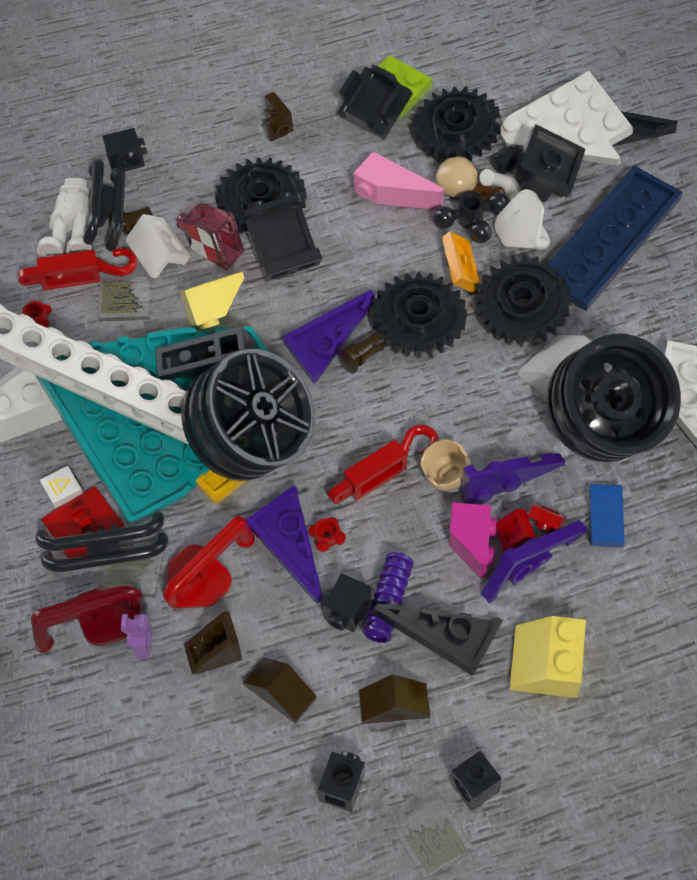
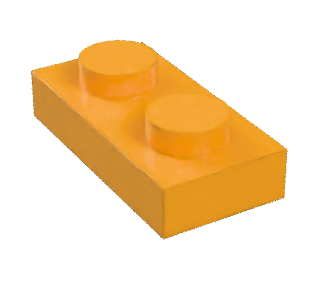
[442,231,481,293]

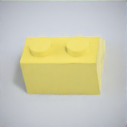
[179,272,244,329]
[509,616,586,698]

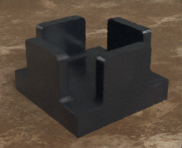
[337,64,413,140]
[511,124,586,202]

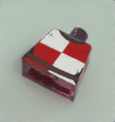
[176,204,244,270]

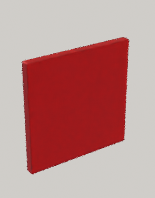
[41,486,125,558]

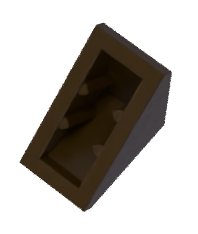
[183,611,242,674]
[243,658,317,724]
[359,674,430,724]

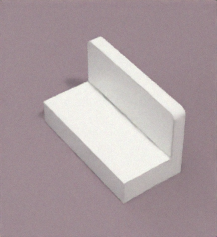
[126,214,191,278]

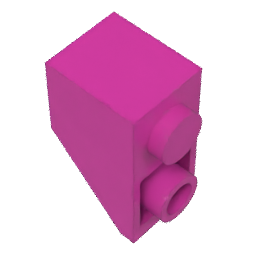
[449,503,497,578]

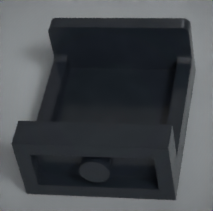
[243,192,322,282]

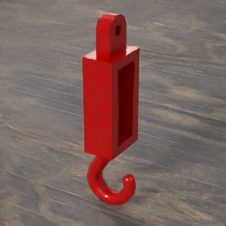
[18,248,138,291]
[328,425,439,504]

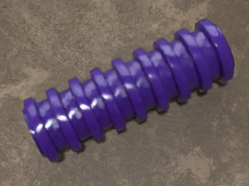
[363,552,414,643]

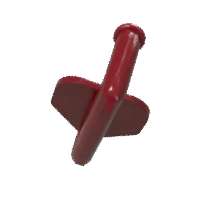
[31,586,144,653]

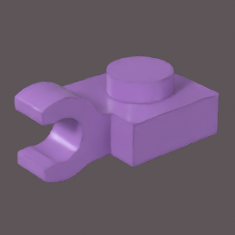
[121,614,152,659]

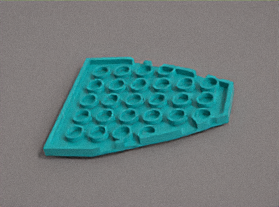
[35,326,268,527]

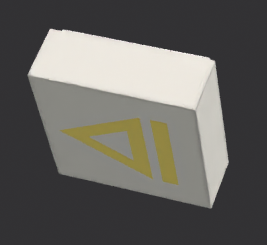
[40,466,83,509]

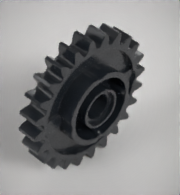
[412,86,502,162]
[215,157,307,234]
[475,255,571,347]
[371,272,467,358]

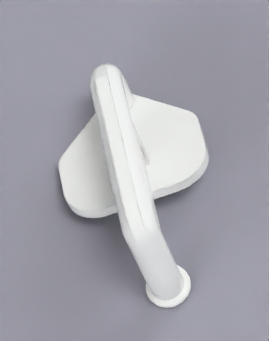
[479,169,550,250]

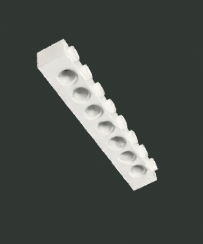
[0,304,189,445]

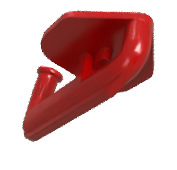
[163,516,255,609]

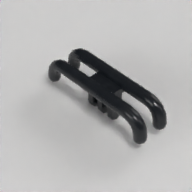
[83,159,126,251]
[35,512,169,572]

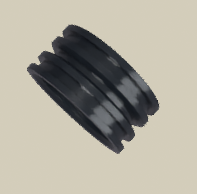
[546,334,681,463]
[181,349,315,481]

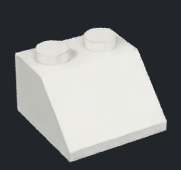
[518,335,605,396]

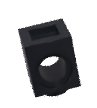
[102,128,147,171]
[323,573,371,633]
[317,751,365,812]
[450,751,502,812]

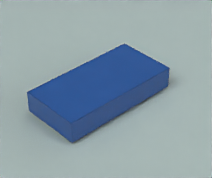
[589,484,625,547]

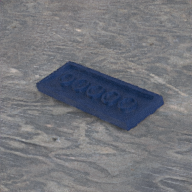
[550,165,683,311]

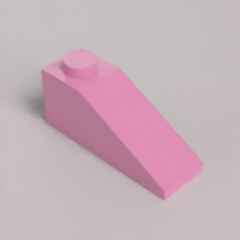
[354,152,444,210]

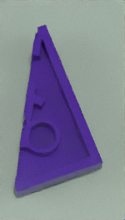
[246,485,323,604]

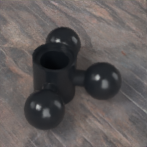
[432,191,510,244]

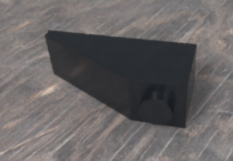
[155,326,255,379]

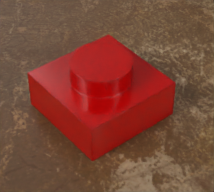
[528,503,567,532]
[496,508,535,551]

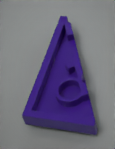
[283,290,375,384]
[461,453,566,505]
[481,520,588,603]

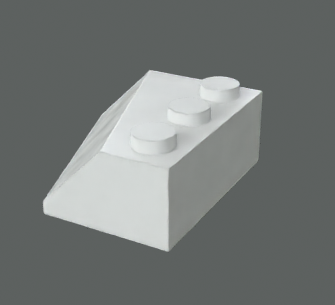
[0,354,62,443]

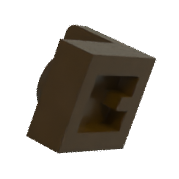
[264,92,293,142]

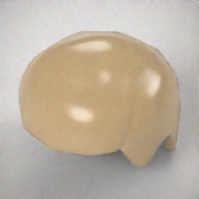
[436,157,478,197]
[420,439,471,491]

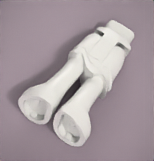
[37,178,92,258]

